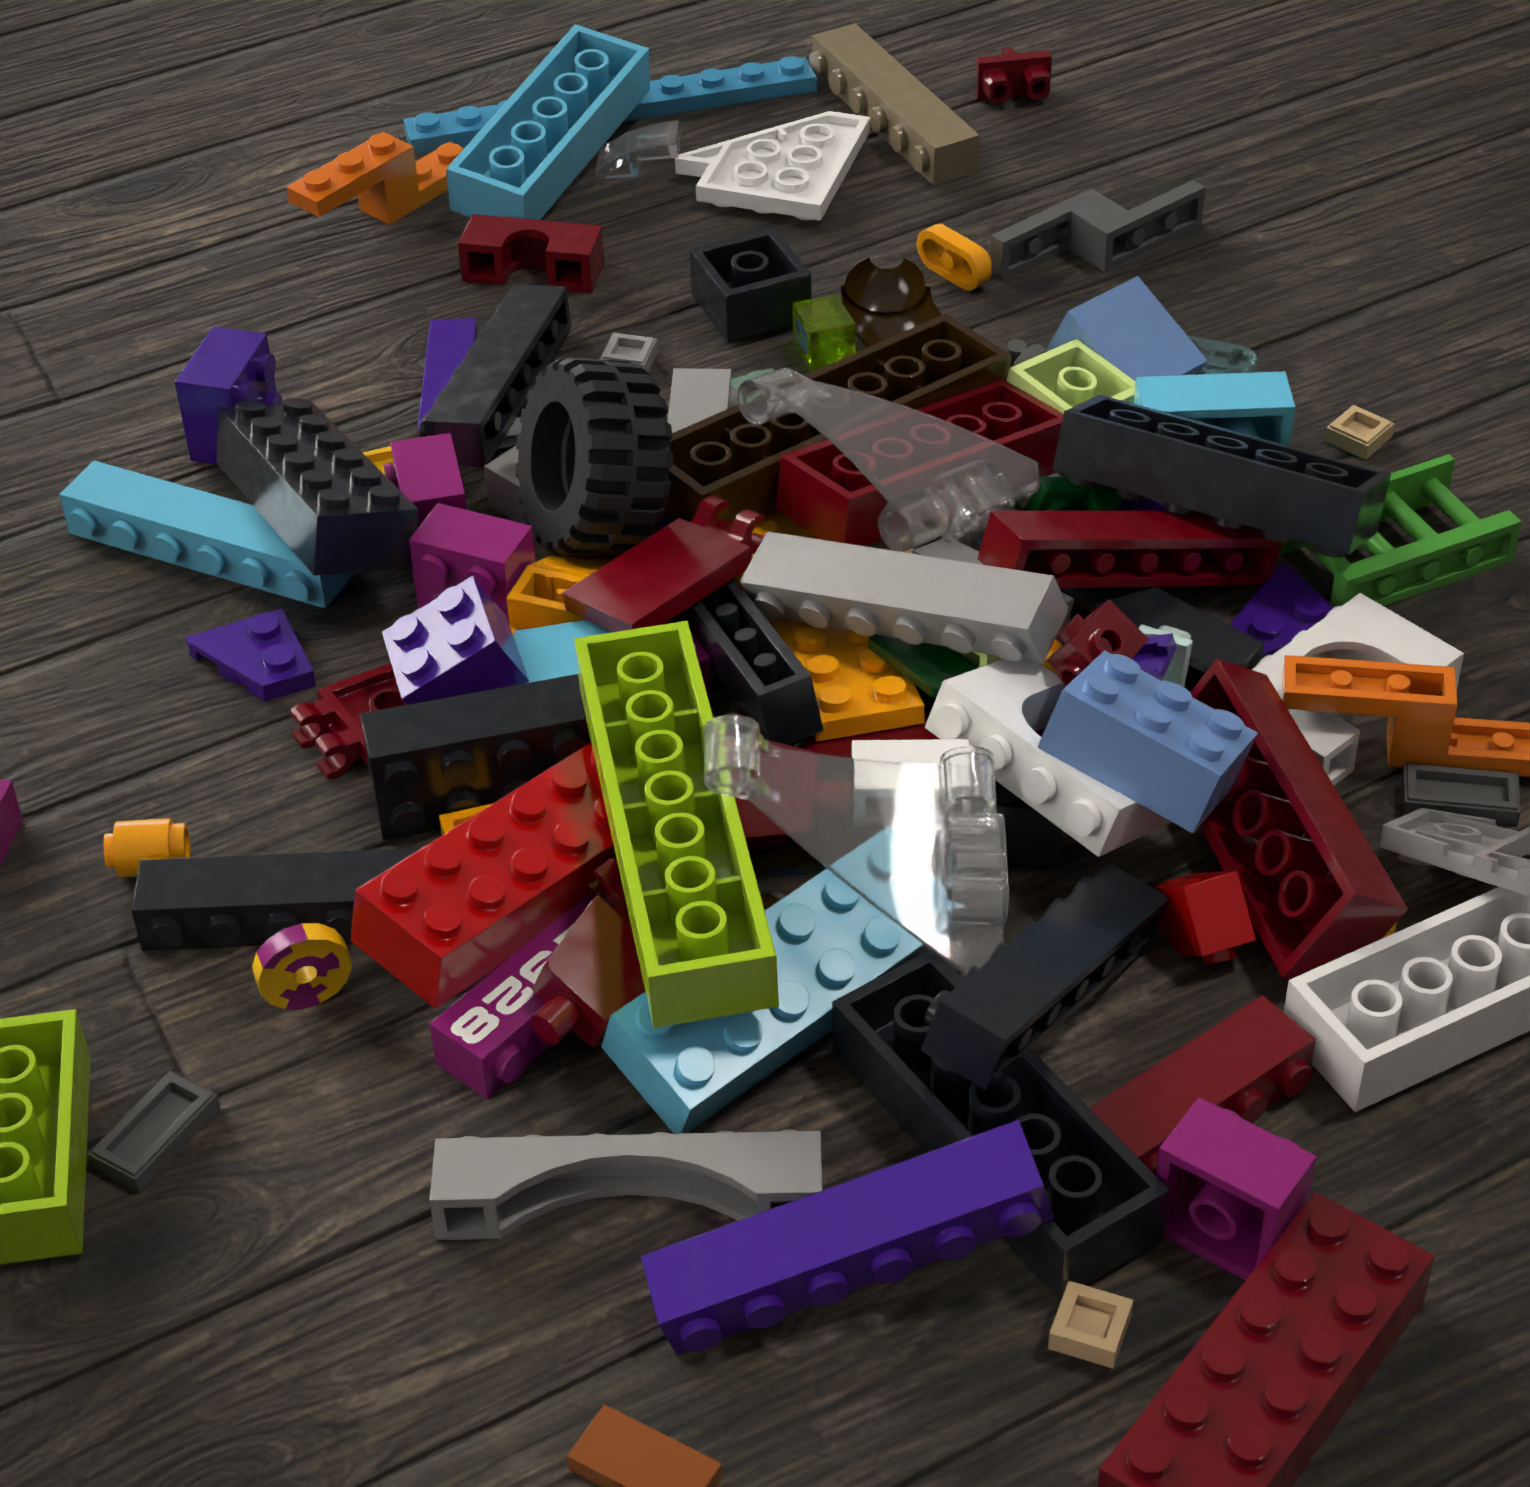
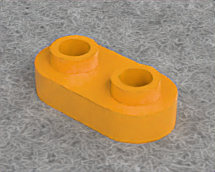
[916,224,992,291]

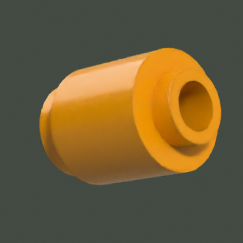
[104,818,191,878]

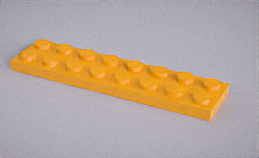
[752,511,925,742]

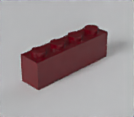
[1089,995,1316,1175]

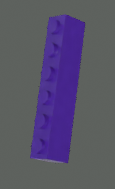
[641,1120,1055,1355]

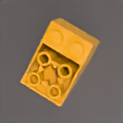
[506,554,617,630]

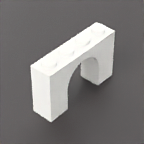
[1252,593,1464,785]
[925,659,1172,857]

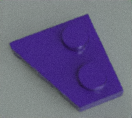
[1230,564,1334,658]
[185,609,316,702]

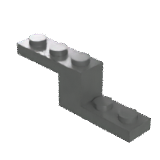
[990,180,1206,281]

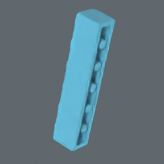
[59,460,357,609]

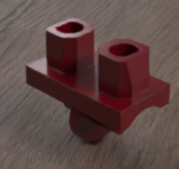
[975,47,1052,104]

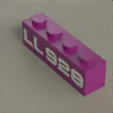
[429,893,594,1100]

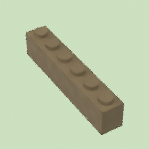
[809,23,980,186]

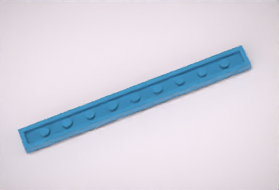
[403,56,817,154]

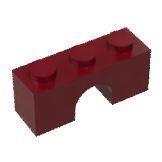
[458,214,605,293]

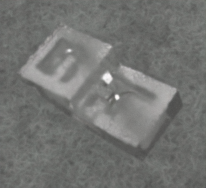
[595,120,681,179]

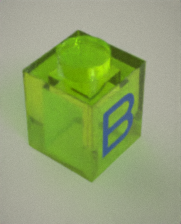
[793,294,855,372]

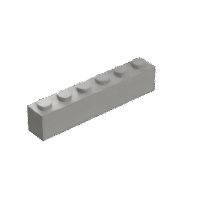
[740,531,1069,663]

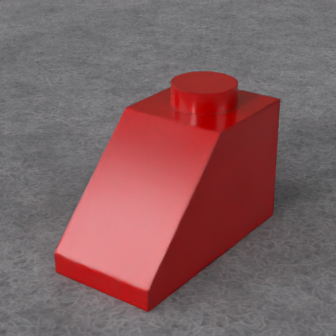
[1150,871,1256,965]

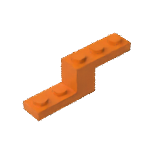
[286,132,464,225]
[1282,655,1530,777]

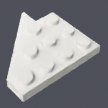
[675,111,870,220]

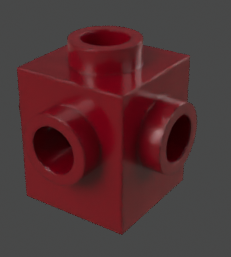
[1046,599,1149,686]

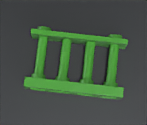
[1278,454,1522,607]

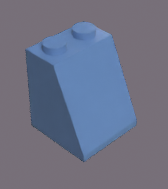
[1047,276,1208,382]

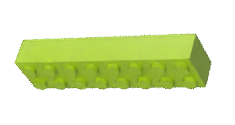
[574,621,779,1028]

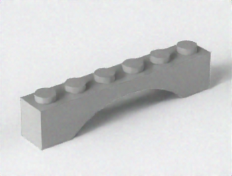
[429,1129,822,1240]

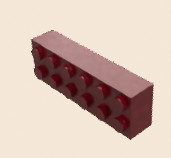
[776,379,1064,546]
[1190,658,1408,980]
[1097,1191,1435,1487]

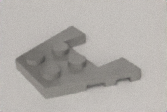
[1380,808,1530,897]

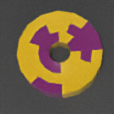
[252,923,352,1009]

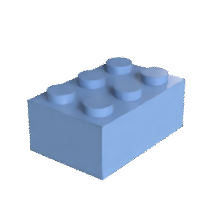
[1037,650,1258,833]

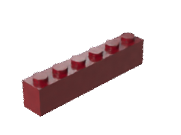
[977,511,1282,588]

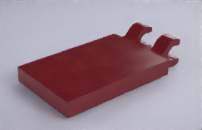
[562,495,765,632]
[290,663,407,779]

